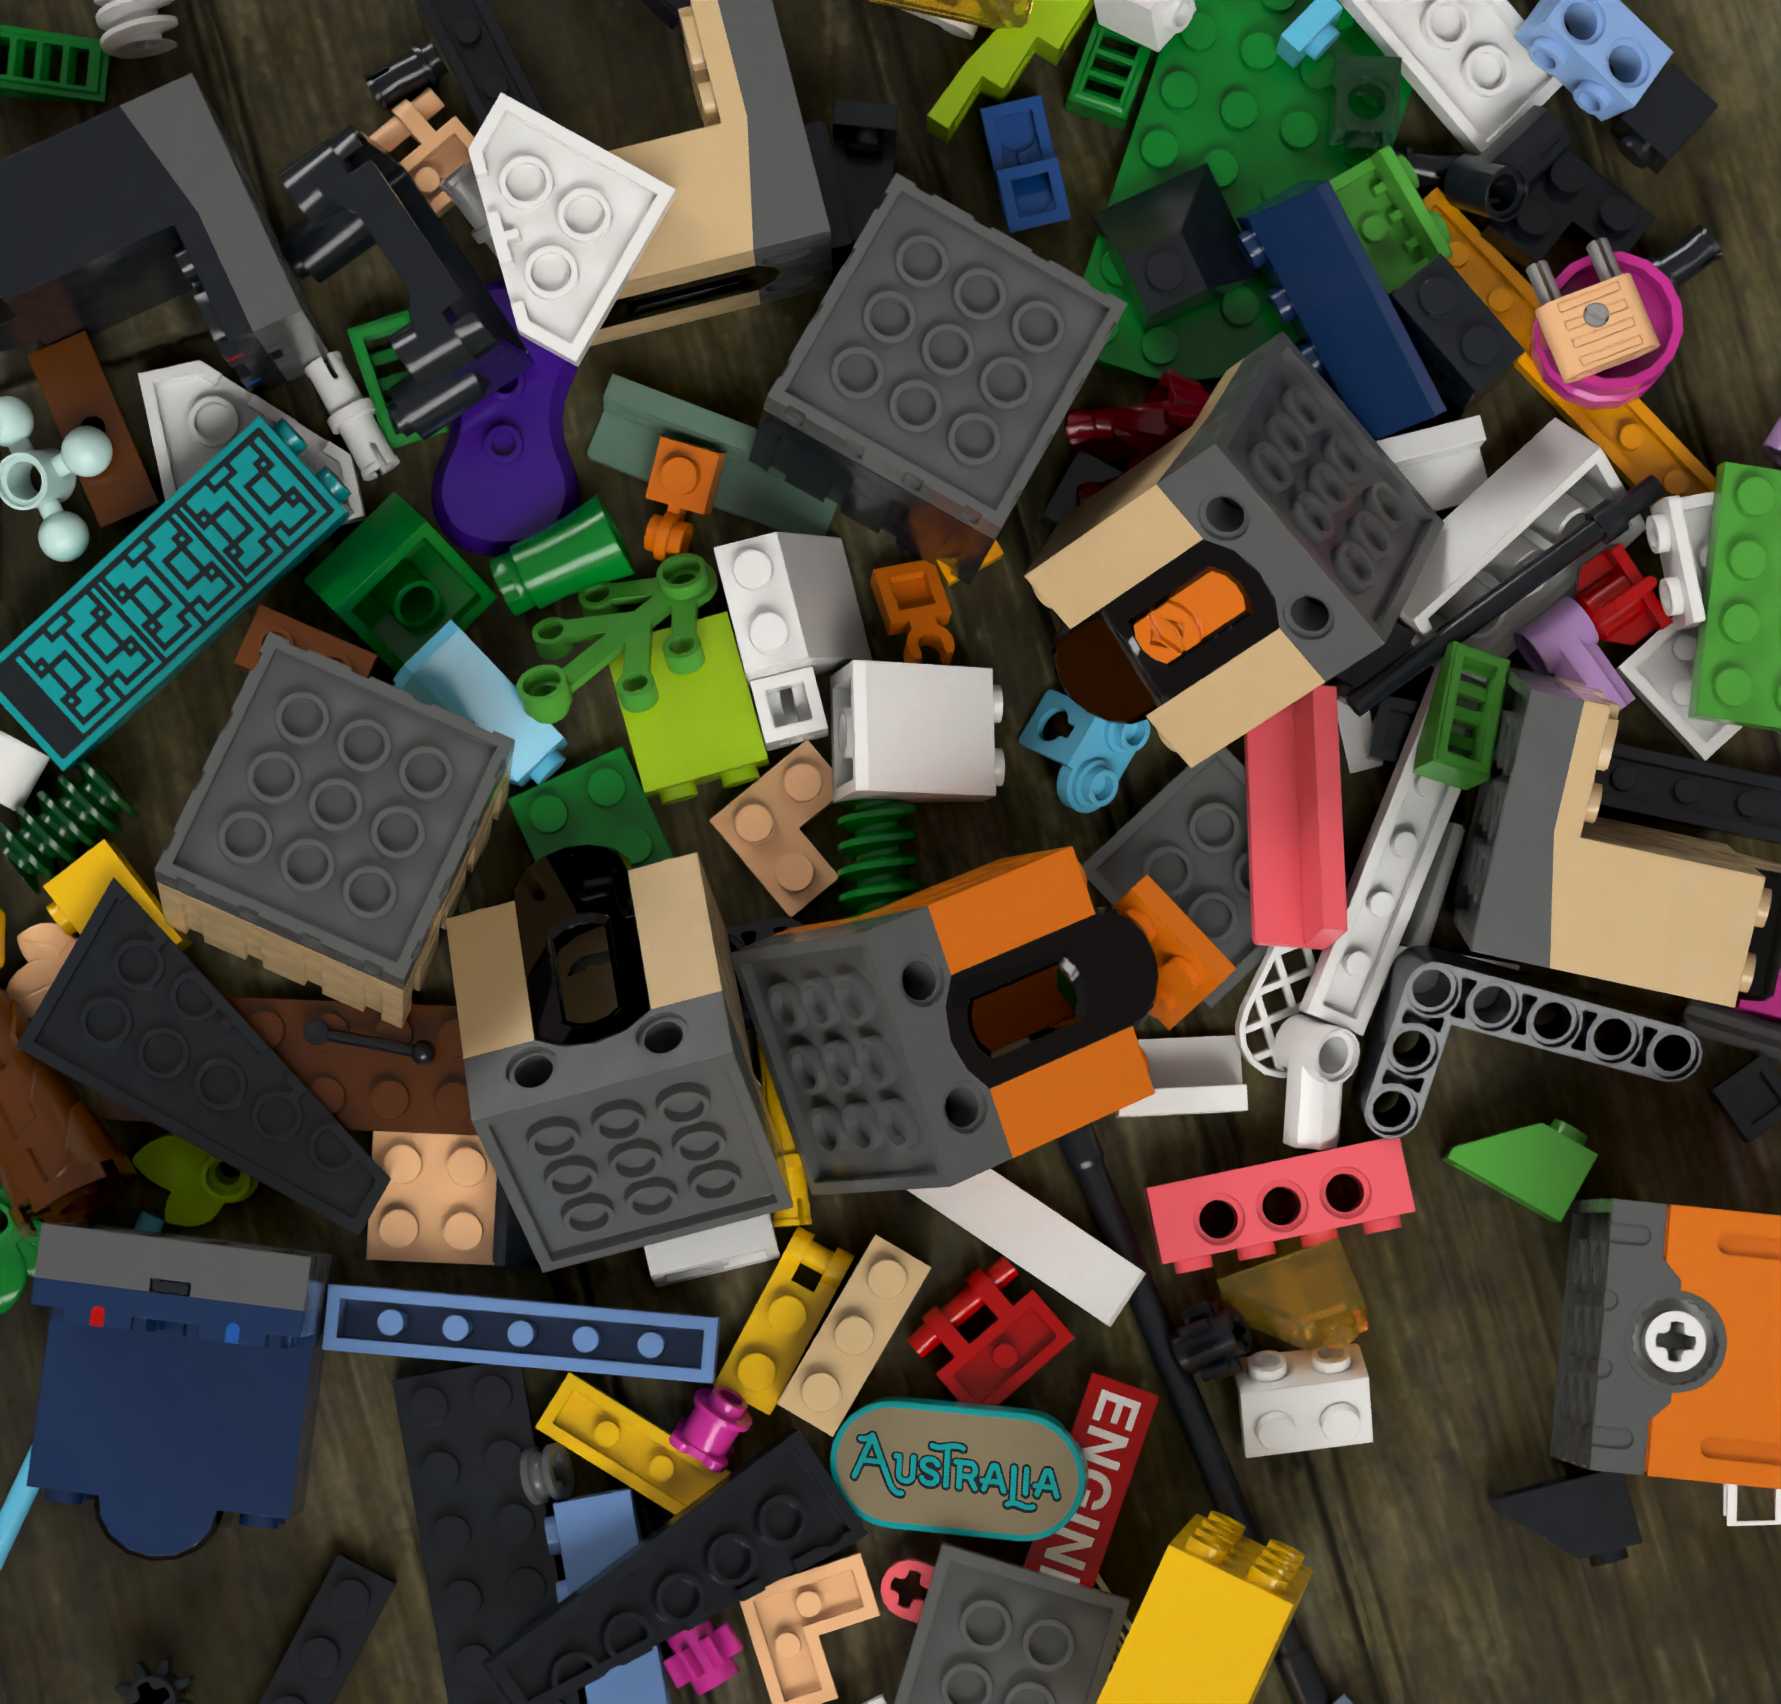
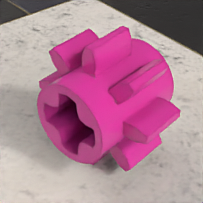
[662,1619,744,1696]

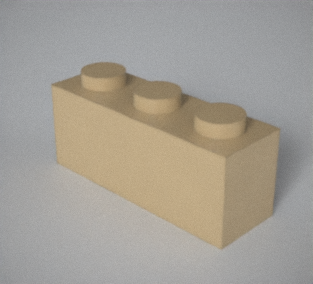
[777,1234,932,1437]

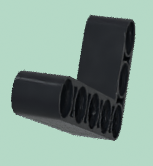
[1351,945,1703,1139]

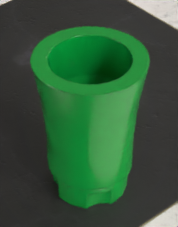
[489,493,636,616]

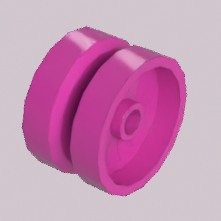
[1530,251,1684,409]

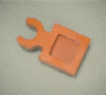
[870,560,955,665]

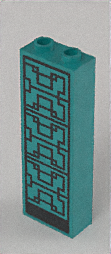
[0,416,355,771]

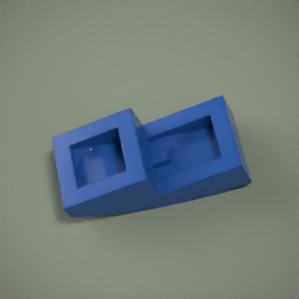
[978,95,1071,233]

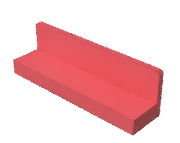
[1244,685,1348,950]

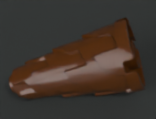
[0,989,138,1237]

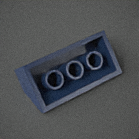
[1236,180,1447,440]

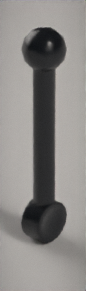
[303,1019,436,1065]

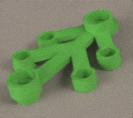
[516,553,718,724]

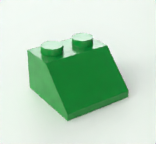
[303,492,498,675]

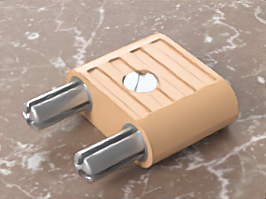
[1526,237,1660,384]

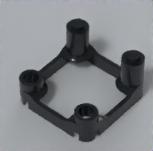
[279,125,535,440]

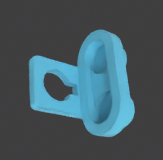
[1019,689,1150,813]

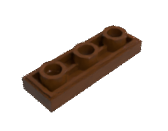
[27,330,162,531]

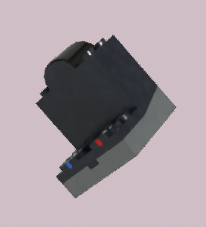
[0,73,330,392]

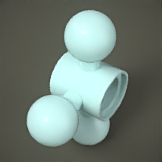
[0,396,113,562]

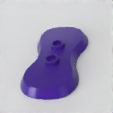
[431,281,579,557]

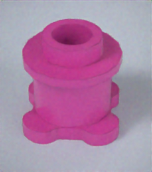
[669,1385,752,1473]

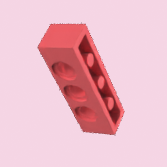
[1143,1137,1416,1274]

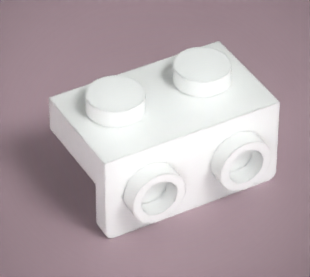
[1646,491,1714,631]
[1234,1342,1373,1458]

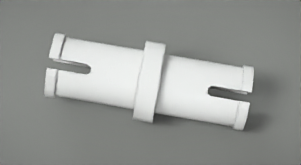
[304,351,400,481]

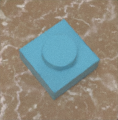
[1275,0,1343,69]

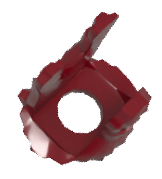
[1064,368,1211,506]

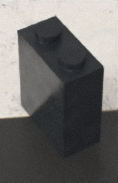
[1390,253,1525,420]

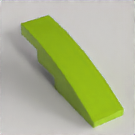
[926,0,1095,144]

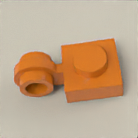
[644,436,726,562]

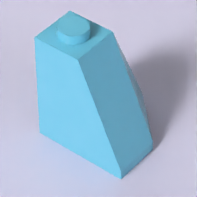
[393,620,568,788]

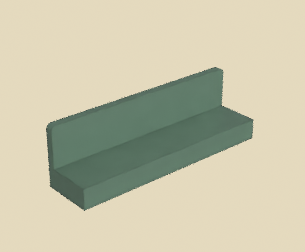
[587,373,838,536]

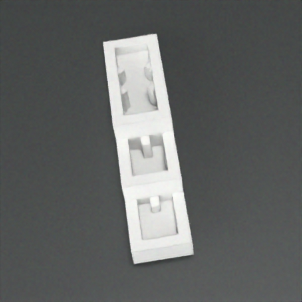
[907,1169,1146,1327]

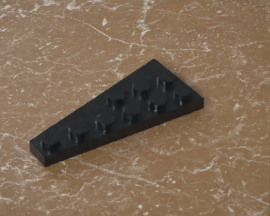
[16,877,391,1236]

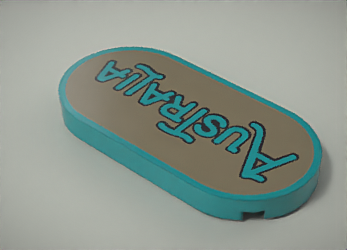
[830,1396,1088,1541]

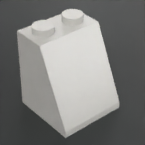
[714,532,872,692]
[830,660,1005,803]

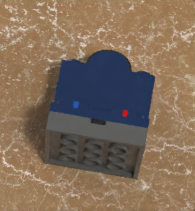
[26,1222,338,1561]

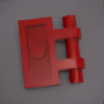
[906,1255,1075,1406]

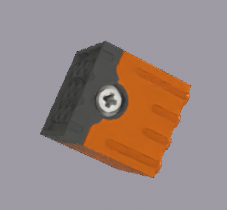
[1549,1199,1781,1489]

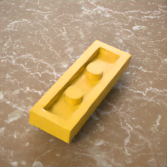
[535,1371,732,1515]

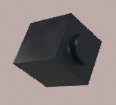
[1611,63,1719,175]

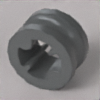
[520,1442,574,1505]

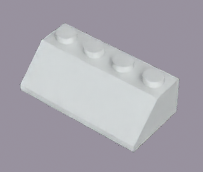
[1396,417,1646,669]

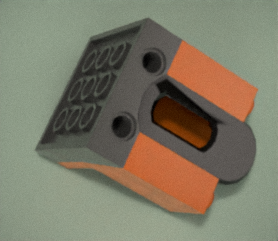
[729,846,1159,1195]

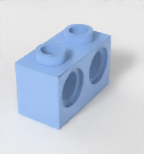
[1513,0,1673,122]

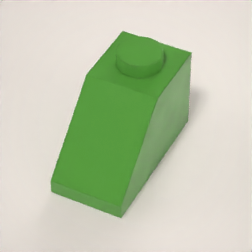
[1440,1118,1598,1222]

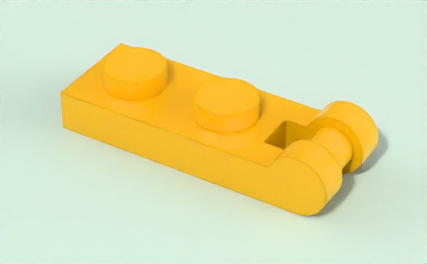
[714,1226,855,1415]

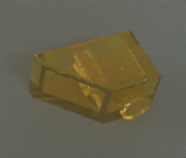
[1217,1237,1369,1351]

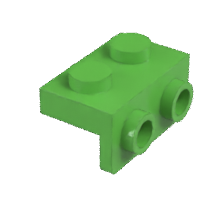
[1329,145,1453,295]

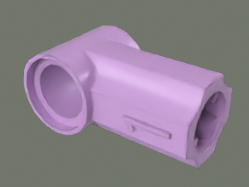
[1513,596,1636,711]

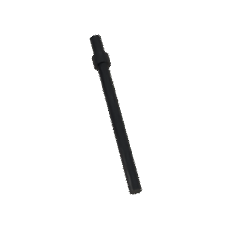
[1345,474,1665,717]

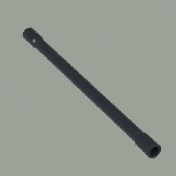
[1056,1123,1333,1704]

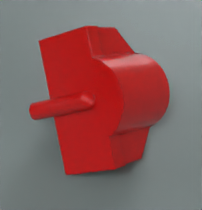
[1572,543,1673,646]

